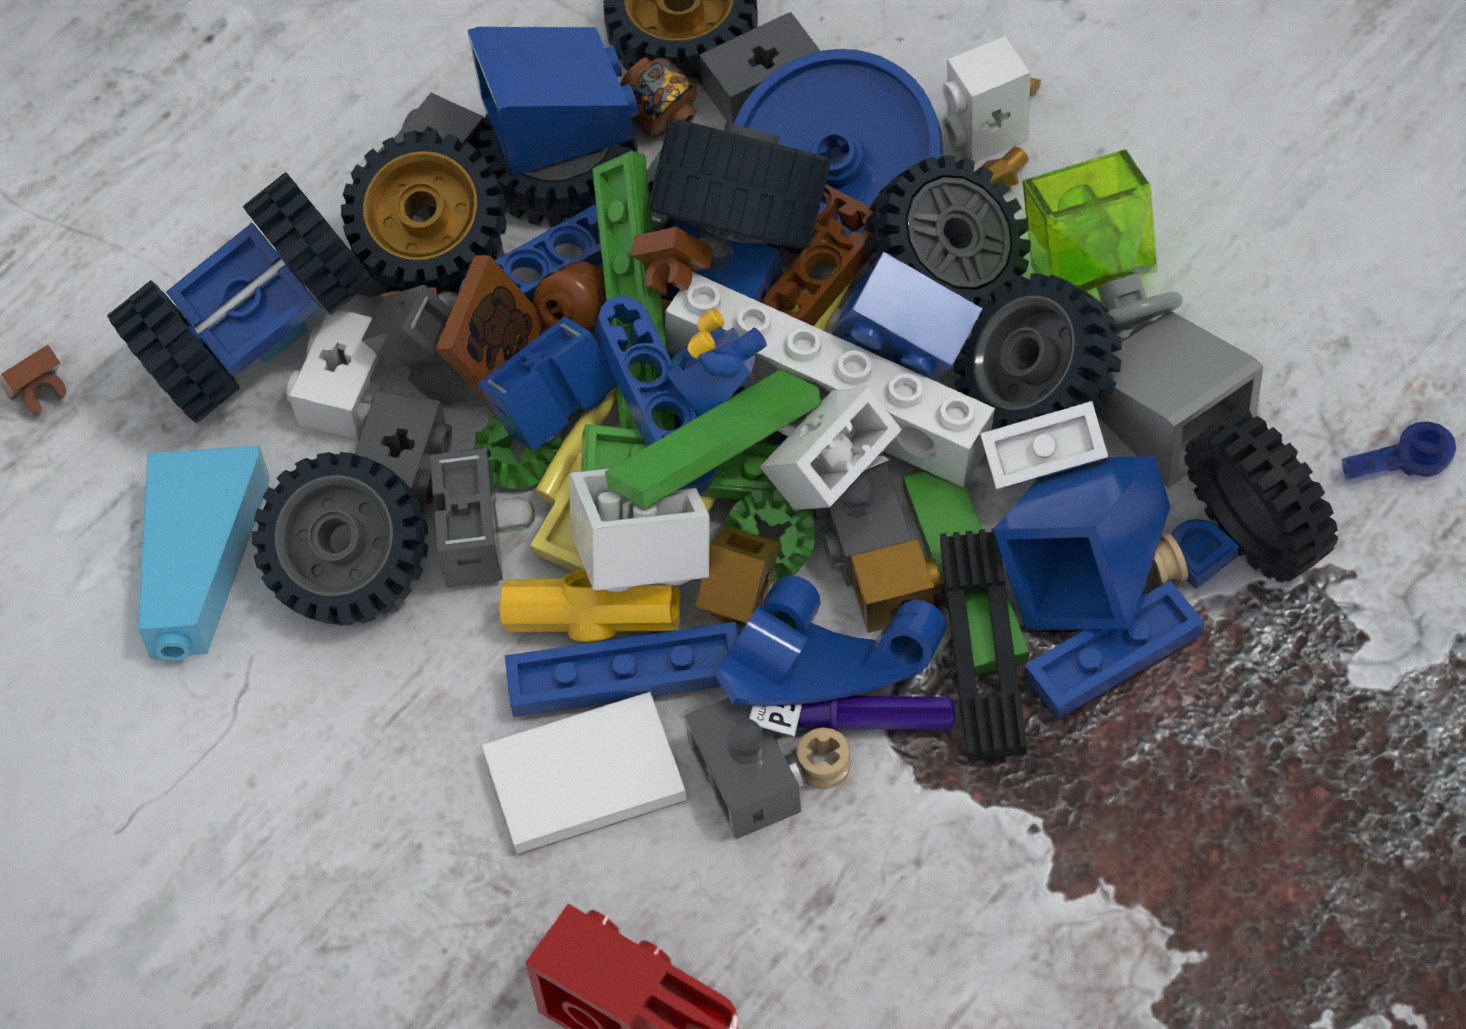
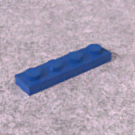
[505,622,738,717]

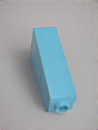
[138,445,269,660]

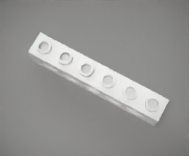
[665,272,995,488]

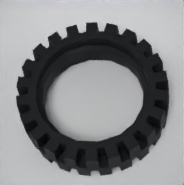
[1184,410,1338,583]

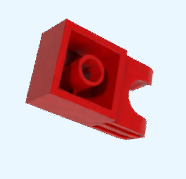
[525,903,739,1029]

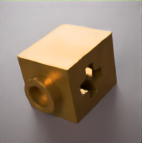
[695,525,780,624]
[851,539,942,633]

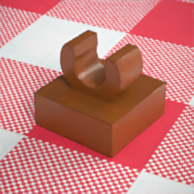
[631,227,713,295]
[0,345,66,415]

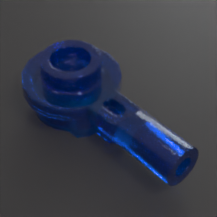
[1341,421,1456,480]

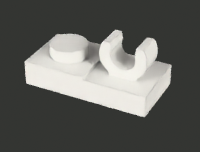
[980,401,1109,491]

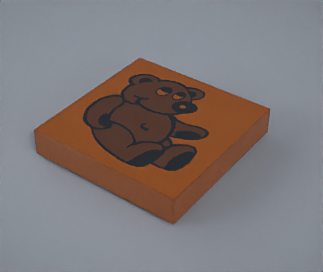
[435,255,544,411]

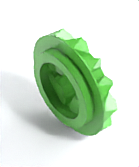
[474,416,562,489]
[725,489,816,582]

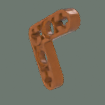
[763,185,874,326]

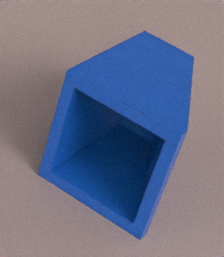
[467,27,639,177]
[993,456,1170,630]

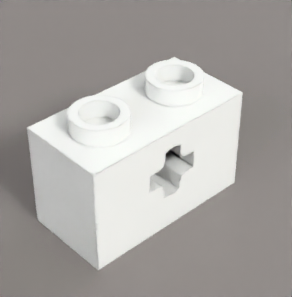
[943,36,1030,162]
[287,309,392,441]
[760,386,902,510]

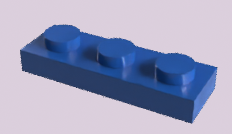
[1024,580,1205,719]

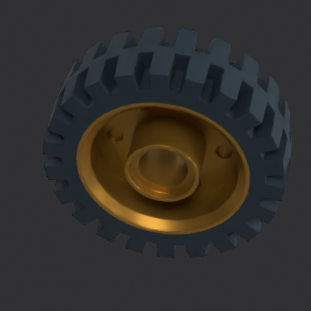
[603,0,758,85]
[341,130,507,295]

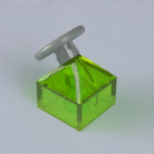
[1022,149,1183,331]

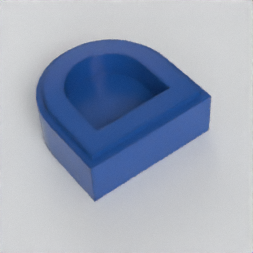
[1171,519,1239,589]

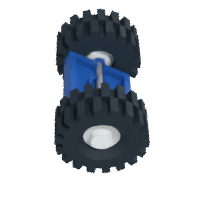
[107,172,374,423]

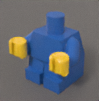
[666,307,767,416]

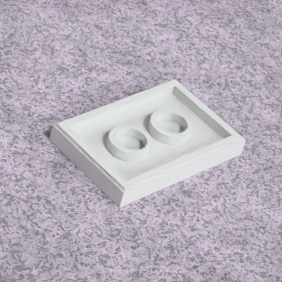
[481,692,687,855]

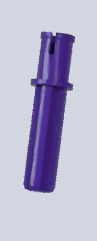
[796,696,955,731]

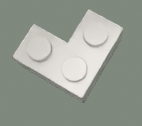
[570,469,709,592]

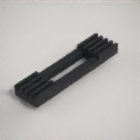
[940,528,1027,761]

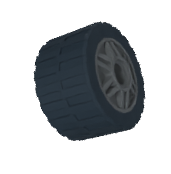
[648,118,831,250]

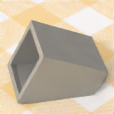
[1097,310,1263,488]

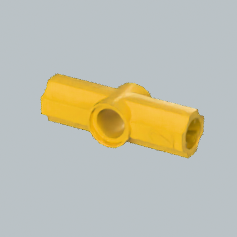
[499,569,681,642]

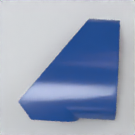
[715,575,946,706]

